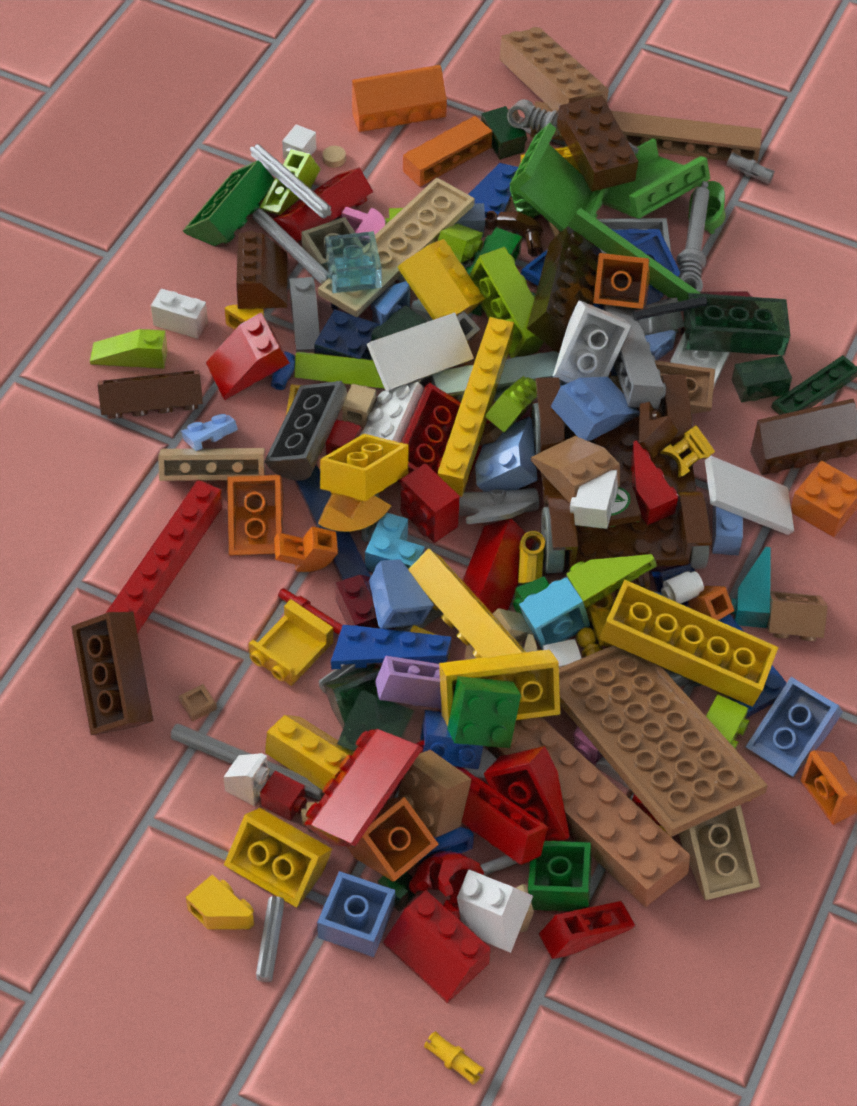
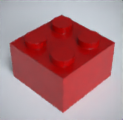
[400,463,460,543]

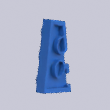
[468,163,518,218]

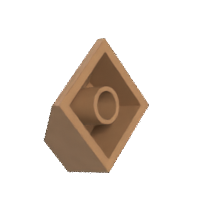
[767,591,828,641]

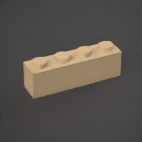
[158,448,265,481]

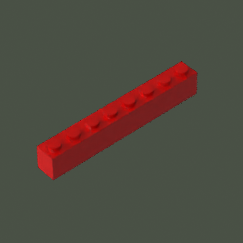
[106,480,223,634]

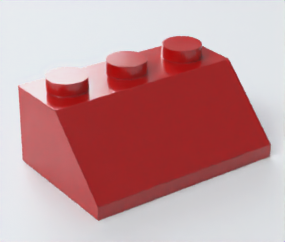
[383,890,491,1004]

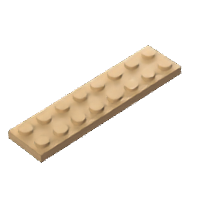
[318,177,475,318]

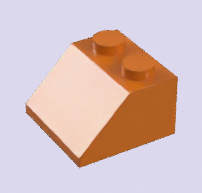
[800,750,857,825]

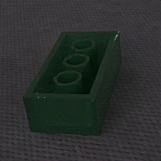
[683,293,791,356]

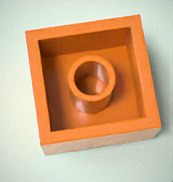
[791,460,857,537]

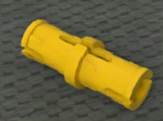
[424,1031,485,1085]

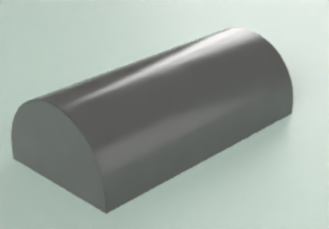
[264,381,347,481]

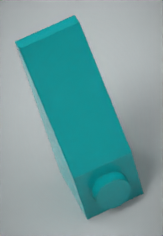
[730,547,771,628]

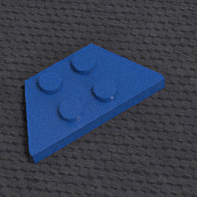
[611,229,681,305]

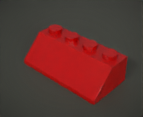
[273,167,373,242]

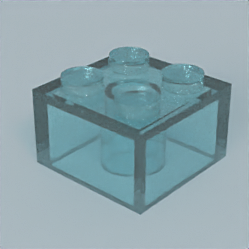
[325,231,382,293]

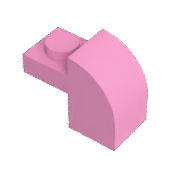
[342,207,385,245]

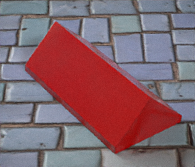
[462,518,534,614]

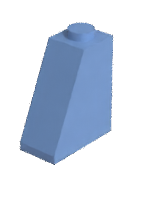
[369,559,434,629]

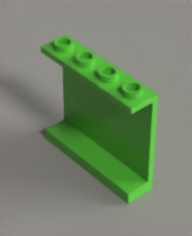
[509,123,609,238]
[601,138,710,219]

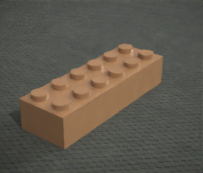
[499,27,609,111]

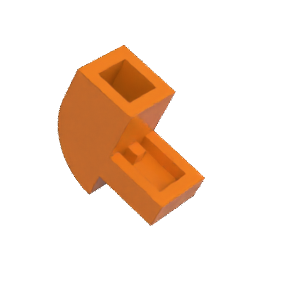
[274,526,338,572]

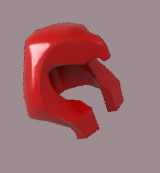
[409,851,484,919]

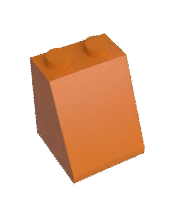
[593,253,650,309]
[346,797,439,881]

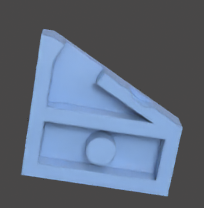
[181,414,238,451]

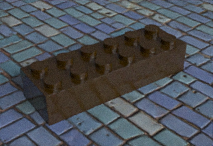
[527,226,602,353]

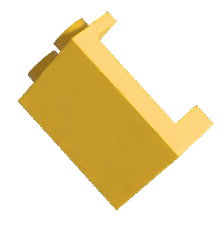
[248,599,334,686]

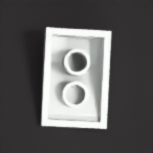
[553,300,632,383]

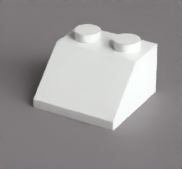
[457,869,533,953]

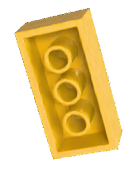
[439,649,560,726]

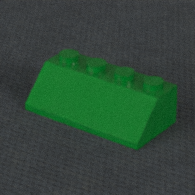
[183,160,275,246]

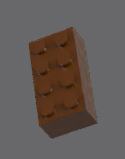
[557,95,639,192]

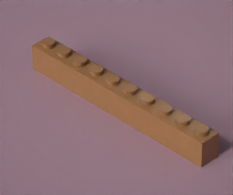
[530,101,762,162]

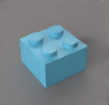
[519,577,591,650]

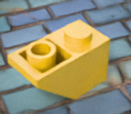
[186,874,254,929]

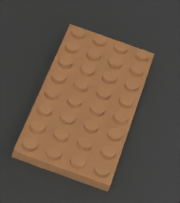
[559,645,768,837]

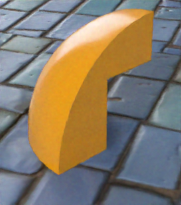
[318,494,391,532]

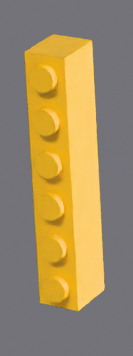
[408,549,526,658]

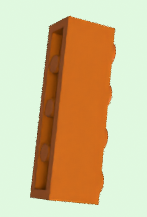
[403,116,492,187]

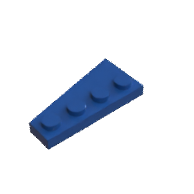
[331,625,451,670]

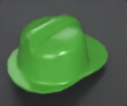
[688,181,726,234]

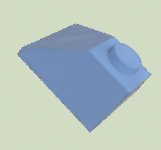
[371,281,410,338]

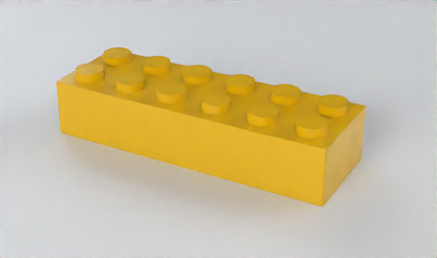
[598,579,778,707]

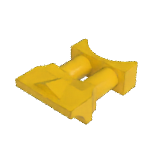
[660,425,715,478]

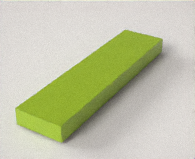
[294,352,385,389]

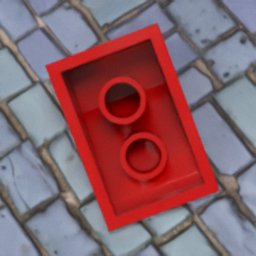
[206,313,290,400]
[483,746,569,841]

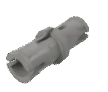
[727,152,775,185]

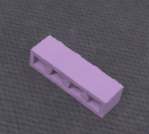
[375,656,441,709]

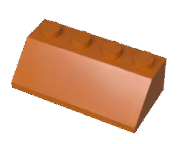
[352,65,447,132]

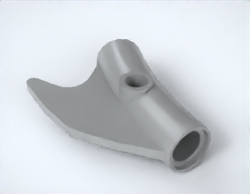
[459,488,539,524]

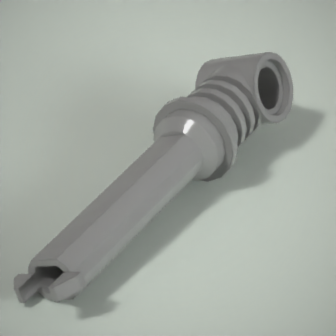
[507,99,639,154]
[676,181,710,292]

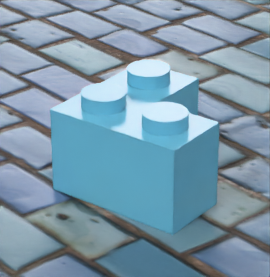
[365,513,425,573]

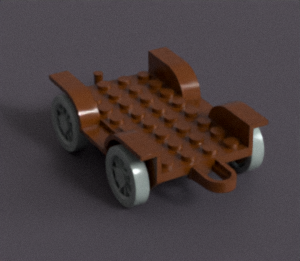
[531,371,712,597]

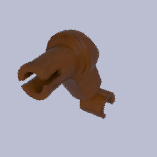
[485,211,543,256]

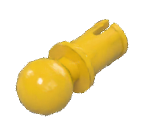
[576,627,603,657]

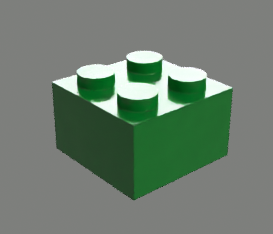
[447,676,521,748]
[528,841,592,911]

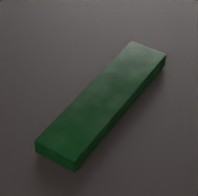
[771,355,857,415]

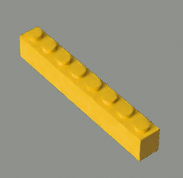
[438,317,514,497]

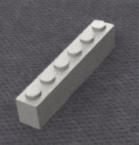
[603,304,666,409]

